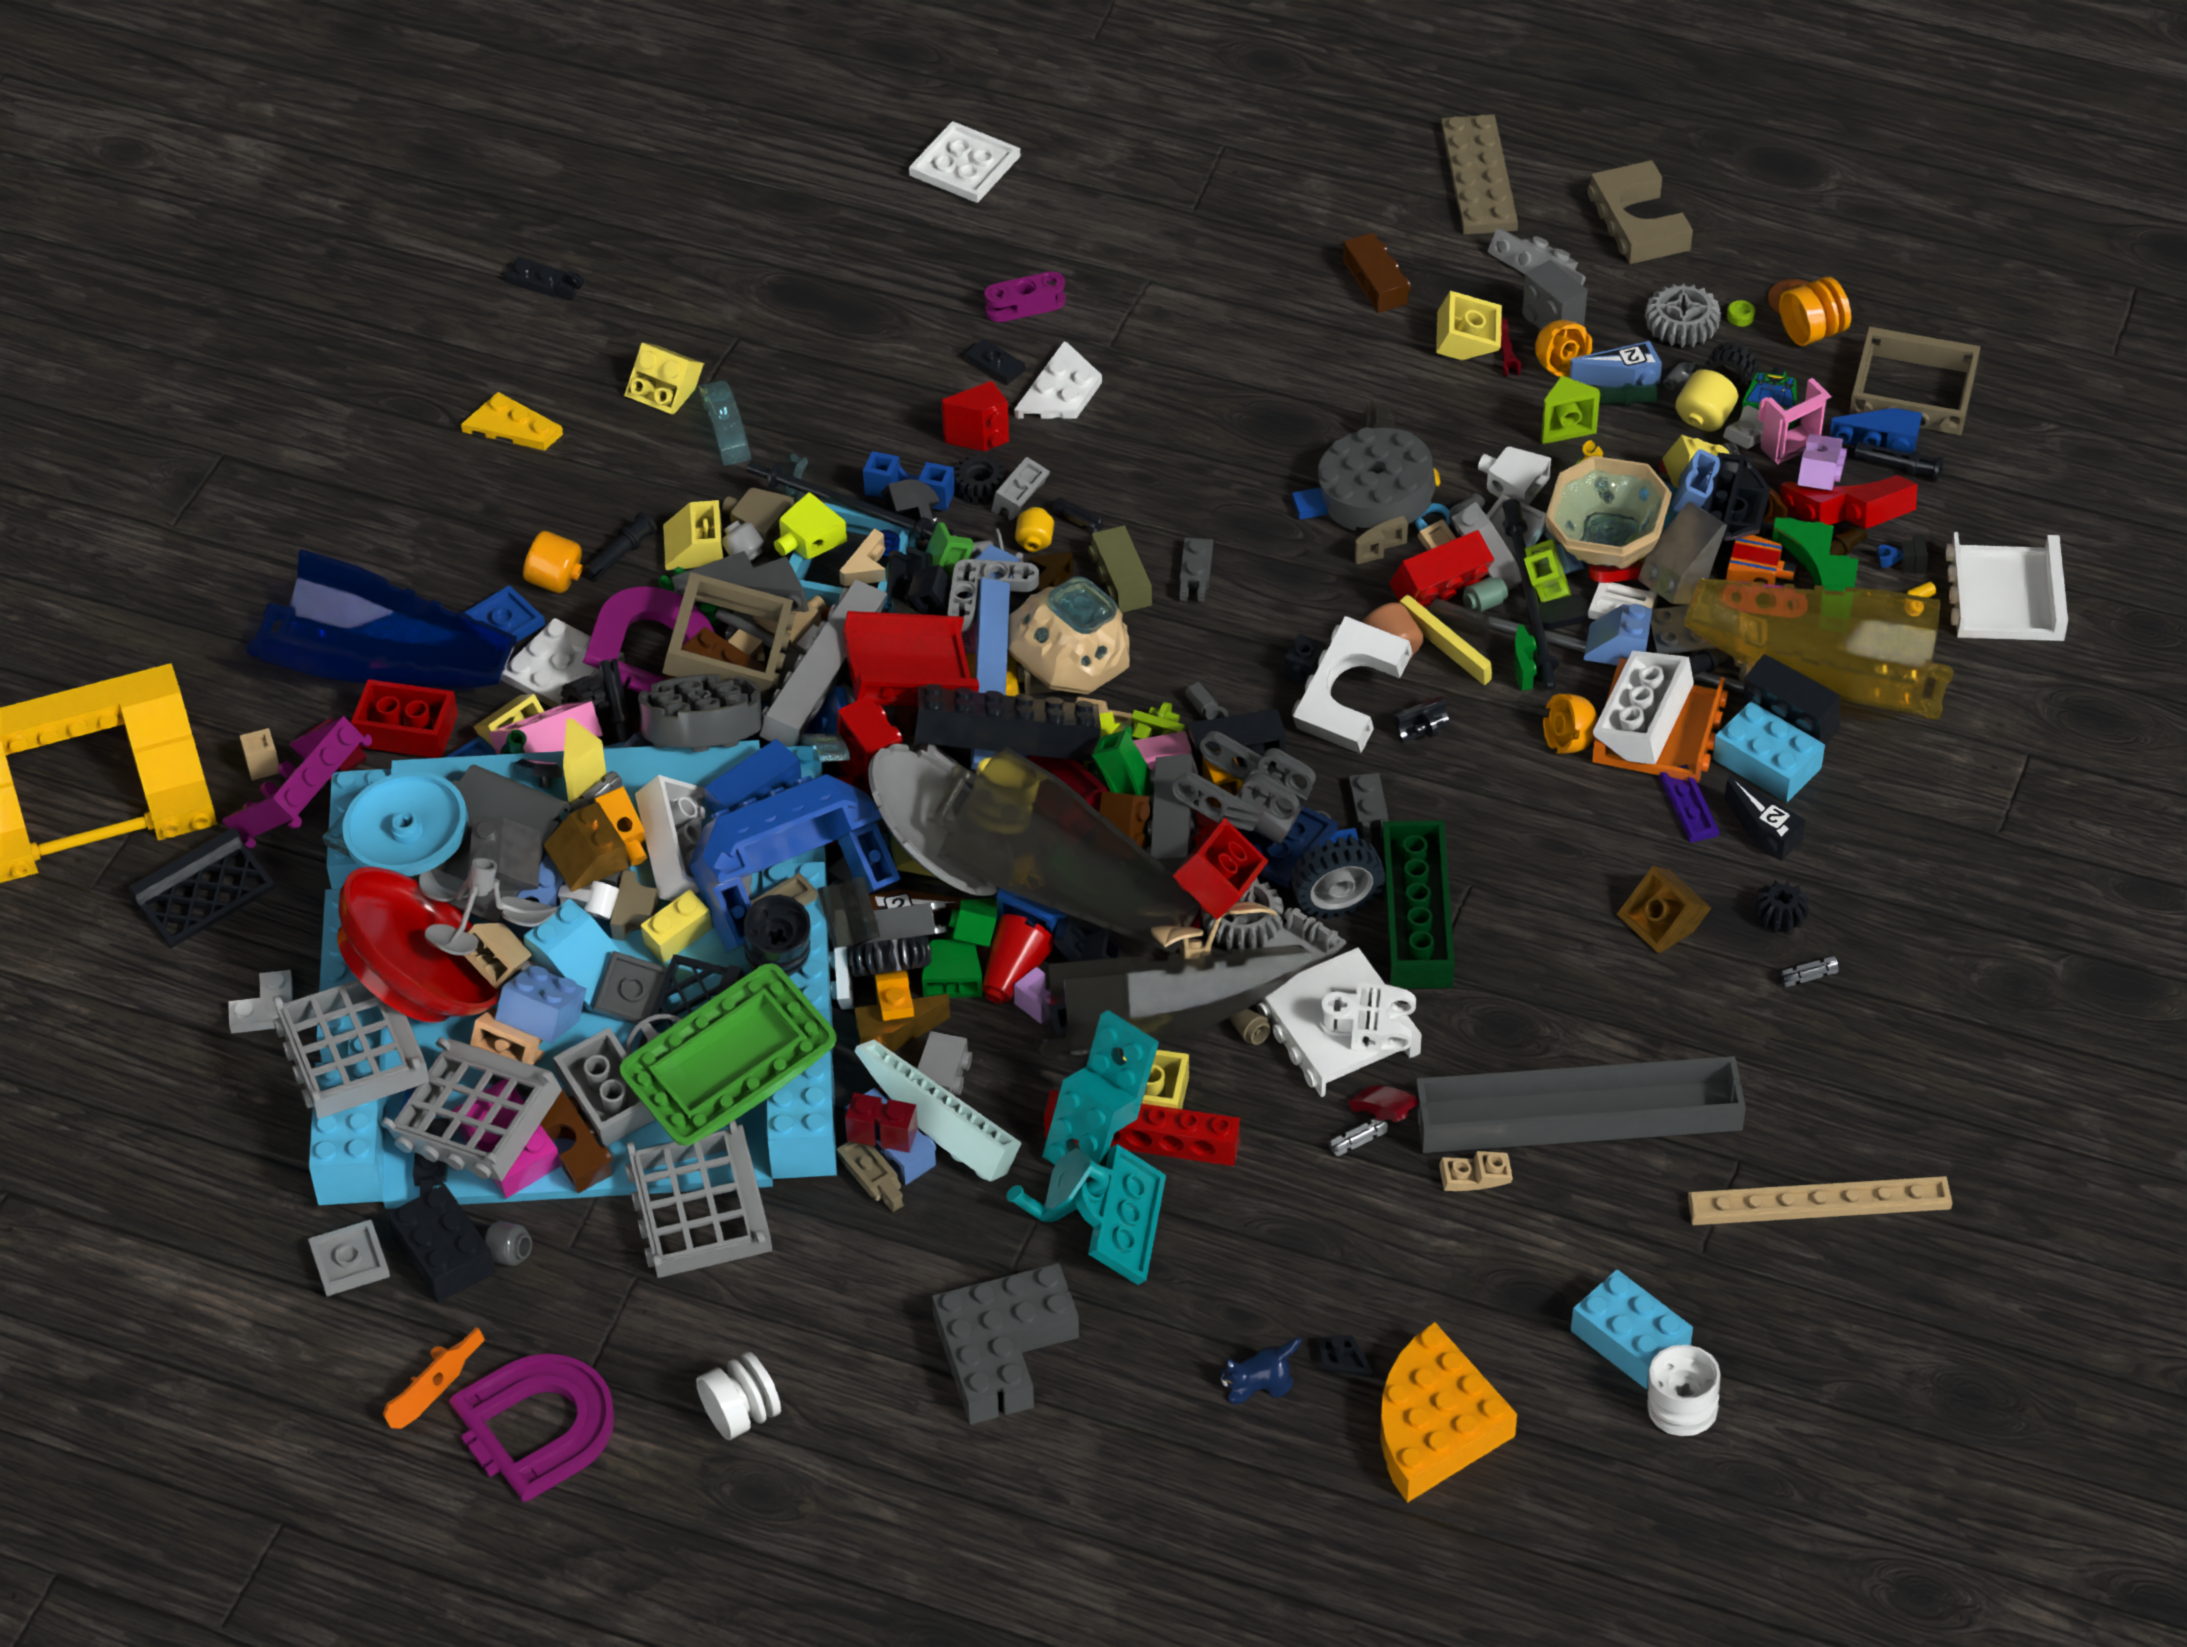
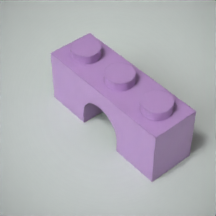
[1798,434,1847,490]

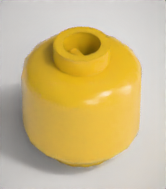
[1015,507,1054,552]

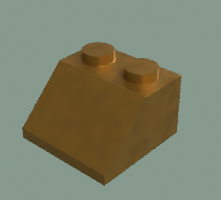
[544,802,628,892]
[1617,866,1711,953]

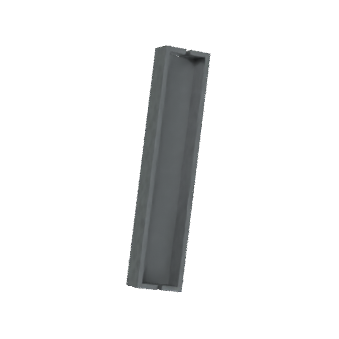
[1416,1056,1746,1153]

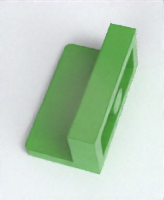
[925,522,974,580]

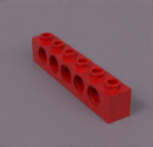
[1044,1090,1240,1166]

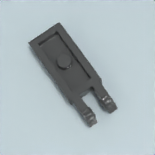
[1180,538,1214,603]
[1349,773,1389,843]

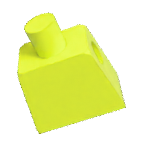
[774,492,847,559]

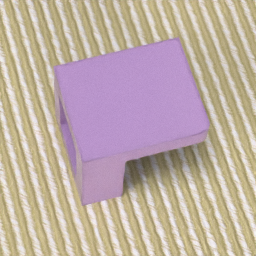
[1014,967,1052,1024]

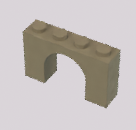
[1587,160,1693,264]

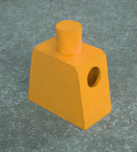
[595,786,647,866]

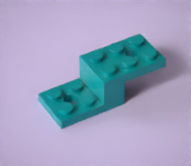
[1042,1010,1159,1167]

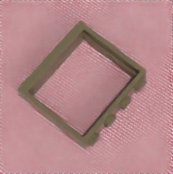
[1849,327,1981,436]
[662,572,796,702]

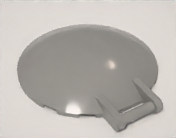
[868,743,1014,896]

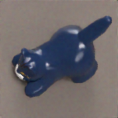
[1220,1337,1302,1404]

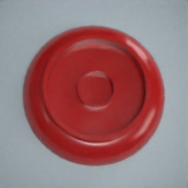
[337,867,504,1023]

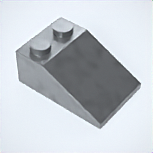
[1638,502,1727,605]

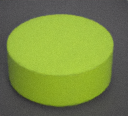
[1727,300,1755,327]

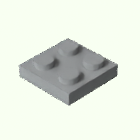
[308,1220,390,1296]

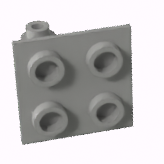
[1259,908,1346,974]

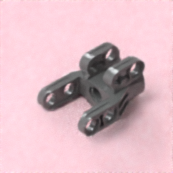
[1172,731,1316,845]

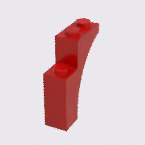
[1780,475,1917,529]

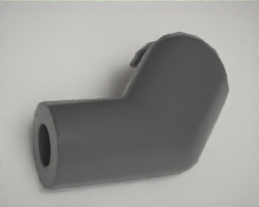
[1663,361,1704,390]

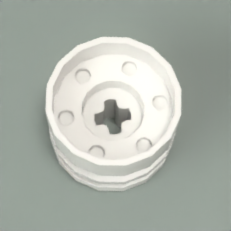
[1647,1345,1721,1436]
[696,1351,781,1440]

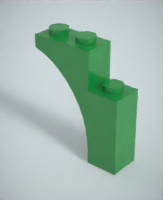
[1772,517,1859,633]
[1092,730,1154,874]

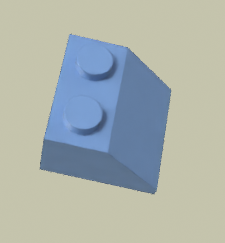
[1584,604,1652,665]

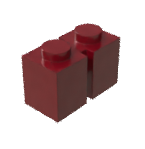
[845,1093,918,1153]

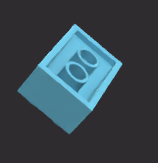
[524,898,622,1012]

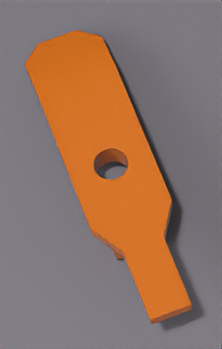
[383,1327,485,1429]

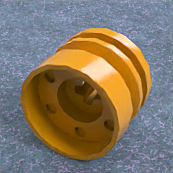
[1779,276,1851,346]

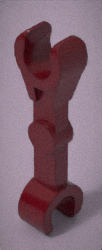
[1501,318,1521,377]

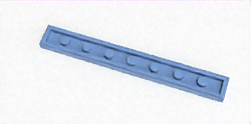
[970,577,1010,770]

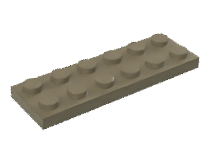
[1441,115,1518,235]

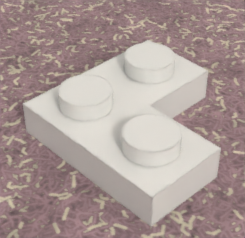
[229,970,293,1034]

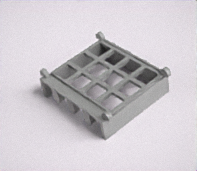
[273,980,429,1119]
[381,1037,562,1182]
[625,1120,773,1278]

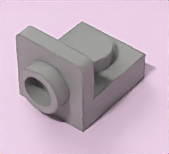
[1723,405,1764,449]

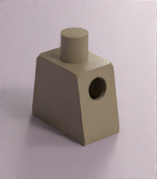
[722,488,795,553]

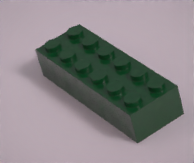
[1382,820,1455,989]

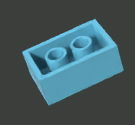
[1713,701,1825,803]
[1571,1269,1693,1389]

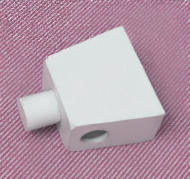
[1478,447,1551,505]

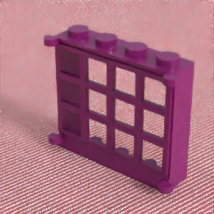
[222,716,372,849]

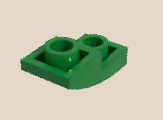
[1514,625,1537,691]

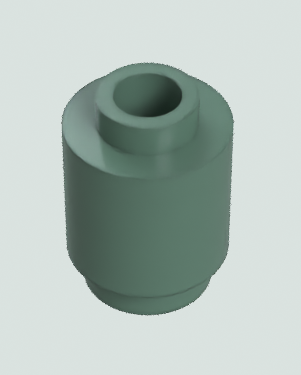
[1463,577,1508,613]

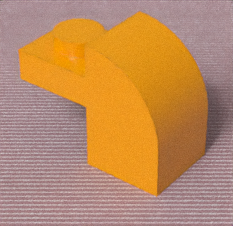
[874,970,914,1021]

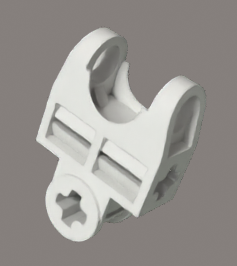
[1320,982,1416,1052]

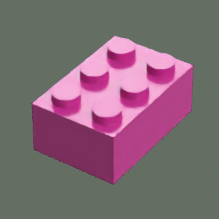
[452,1079,561,1199]

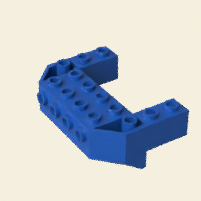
[689,774,900,952]

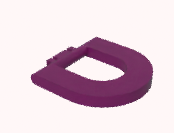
[582,586,714,693]
[449,1354,614,1502]

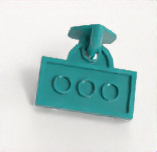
[1006,1144,1166,1285]

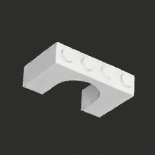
[1292,616,1413,754]

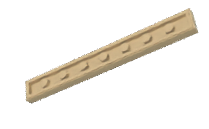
[1688,1176,1952,1225]

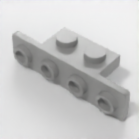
[1488,228,1585,285]

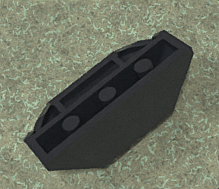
[1703,452,1770,541]

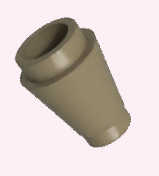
[1226,1003,1271,1045]

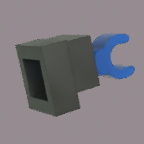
[1878,534,1928,574]

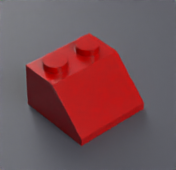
[941,380,1009,451]

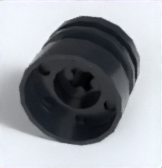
[744,894,811,977]

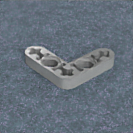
[948,559,1039,632]

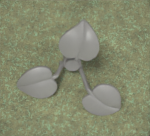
[419,858,558,955]

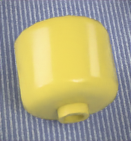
[1675,369,1738,432]

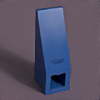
[1829,408,1922,453]

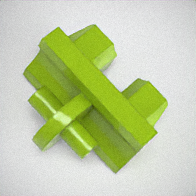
[1131,702,1188,741]

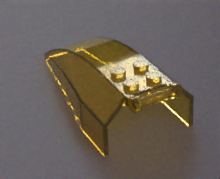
[1684,578,1954,720]

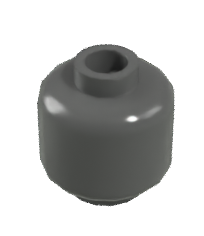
[482,1221,532,1266]

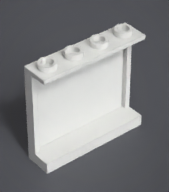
[1946,532,2068,641]
[1257,948,1422,1097]

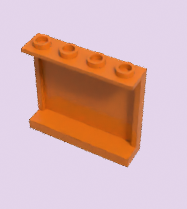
[1592,658,1729,783]

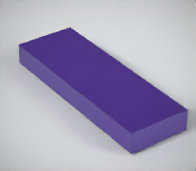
[1659,765,1719,843]

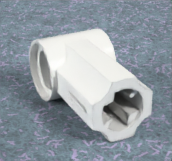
[558,881,619,920]

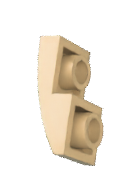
[1439,1151,1513,1191]

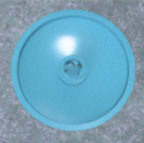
[342,771,469,877]

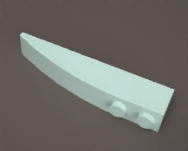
[855,1039,1021,1182]

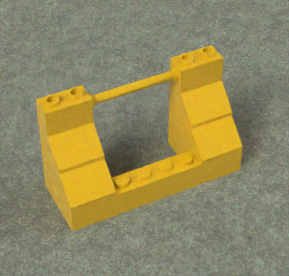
[0,663,217,883]

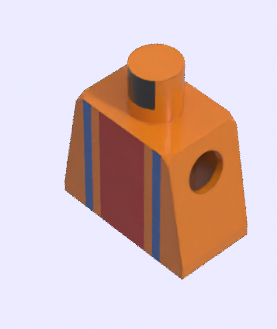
[1726,535,1797,585]

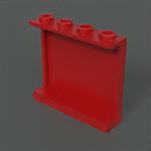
[842,611,980,707]

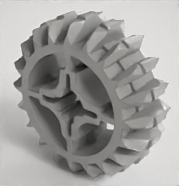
[1645,282,1721,348]
[1201,878,1285,952]

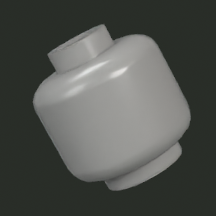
[722,520,764,561]

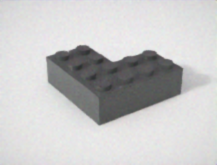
[932,1263,1079,1425]

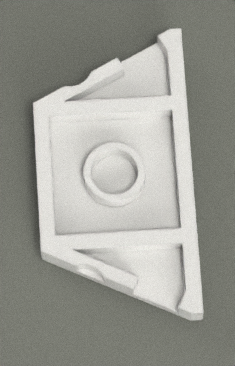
[1014,342,1102,419]

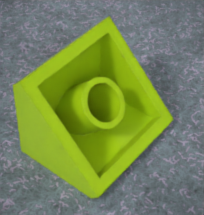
[1541,375,1600,444]

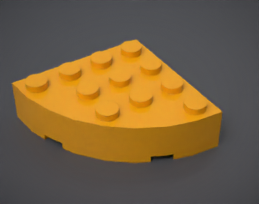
[1380,1322,1517,1503]

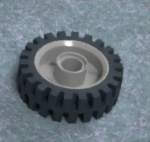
[1290,837,1386,918]

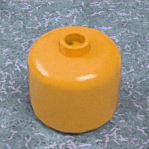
[523,531,583,594]

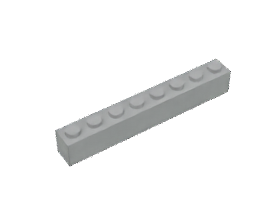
[760,579,888,747]

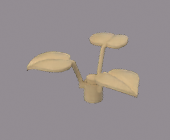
[1135,902,1277,974]

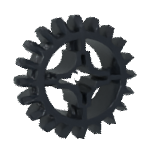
[848,936,932,977]

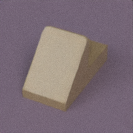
[840,528,886,586]

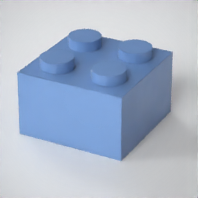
[495,965,587,1043]

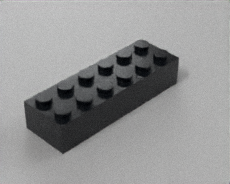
[914,684,1101,762]

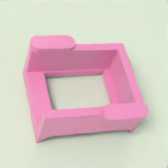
[1758,378,1832,465]

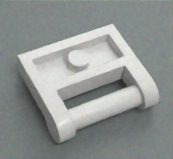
[1588,582,1659,620]

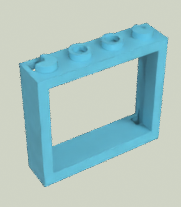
[789,503,918,613]

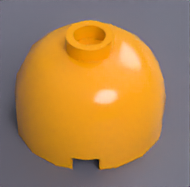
[1535,319,1592,377]
[1543,694,1599,754]

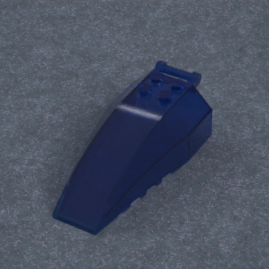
[246,549,517,690]

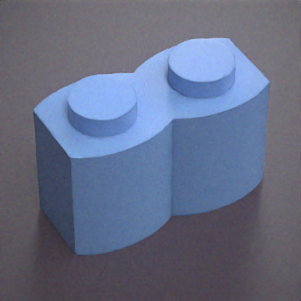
[1672,449,1720,512]

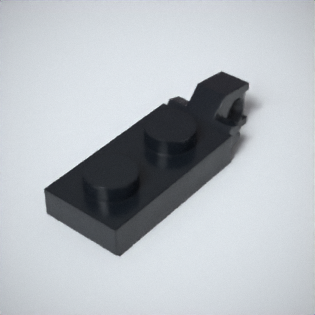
[413,1118,451,1196]

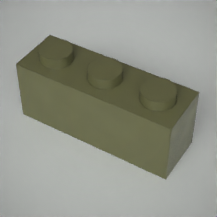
[1088,525,1152,613]

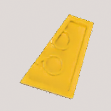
[461,392,563,451]

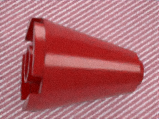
[982,914,1054,1004]

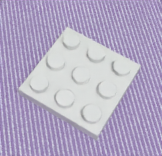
[909,121,1020,203]
[500,618,625,708]

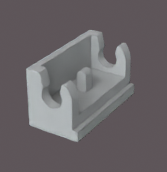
[991,457,1050,520]

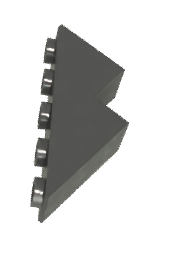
[671,551,809,612]

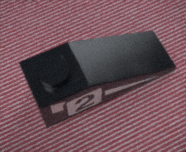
[1724,776,1806,861]

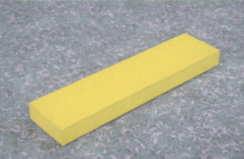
[1400,595,1492,686]

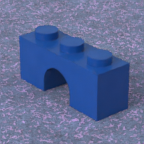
[863,451,955,511]

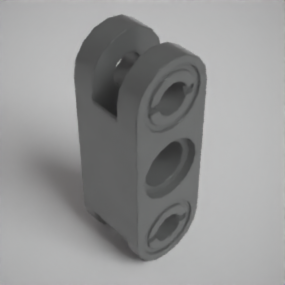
[853,901,949,945]

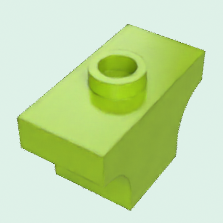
[1524,539,1571,602]

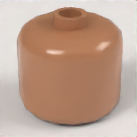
[1362,602,1423,659]

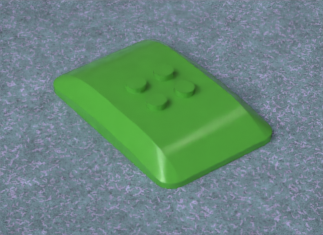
[620,963,836,1146]

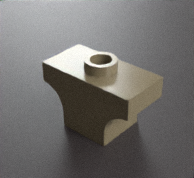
[610,870,660,941]

